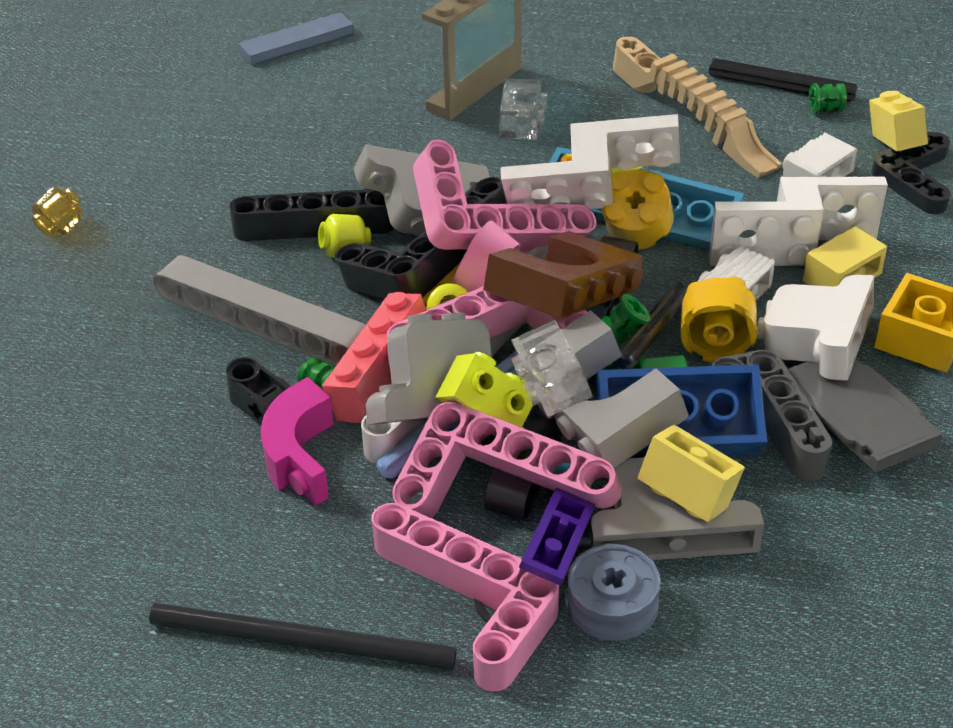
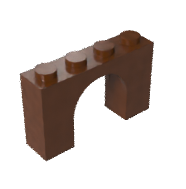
[483,231,643,318]

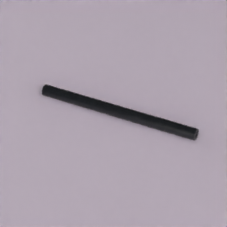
[149,603,457,670]

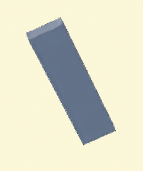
[238,12,354,65]

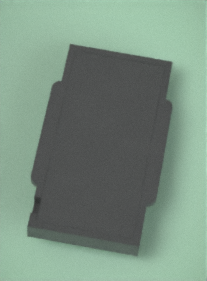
[788,359,943,472]

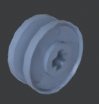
[568,544,660,641]

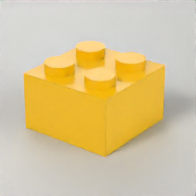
[874,273,953,373]

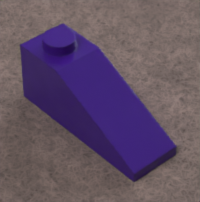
[519,488,595,586]

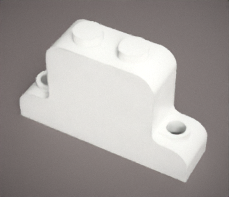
[757,275,874,381]

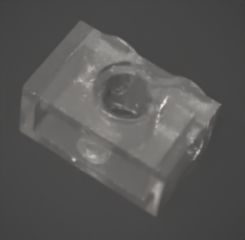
[499,78,547,140]
[511,320,593,417]

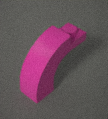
[261,377,334,506]

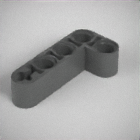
[712,350,832,481]

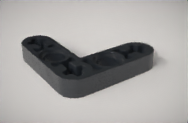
[871,132,951,214]

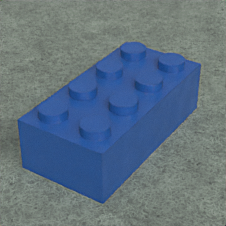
[595,364,767,459]

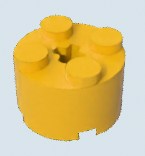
[602,169,674,249]
[681,277,757,363]

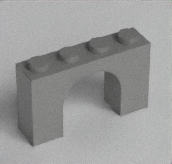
[514,310,689,468]

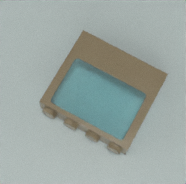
[422,0,522,121]

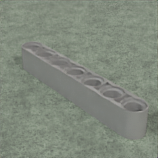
[153,255,366,366]

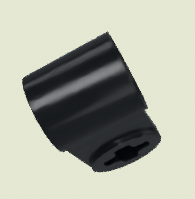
[226,357,290,426]

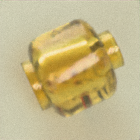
[32,187,83,236]

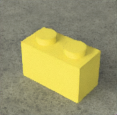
[869,91,928,151]
[803,226,887,287]
[637,424,745,522]

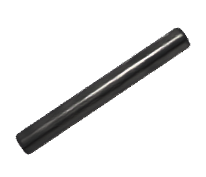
[709,58,857,101]
[612,282,688,369]

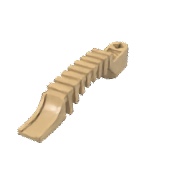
[613,36,782,178]

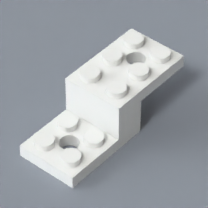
[501,114,680,209]
[709,177,888,266]

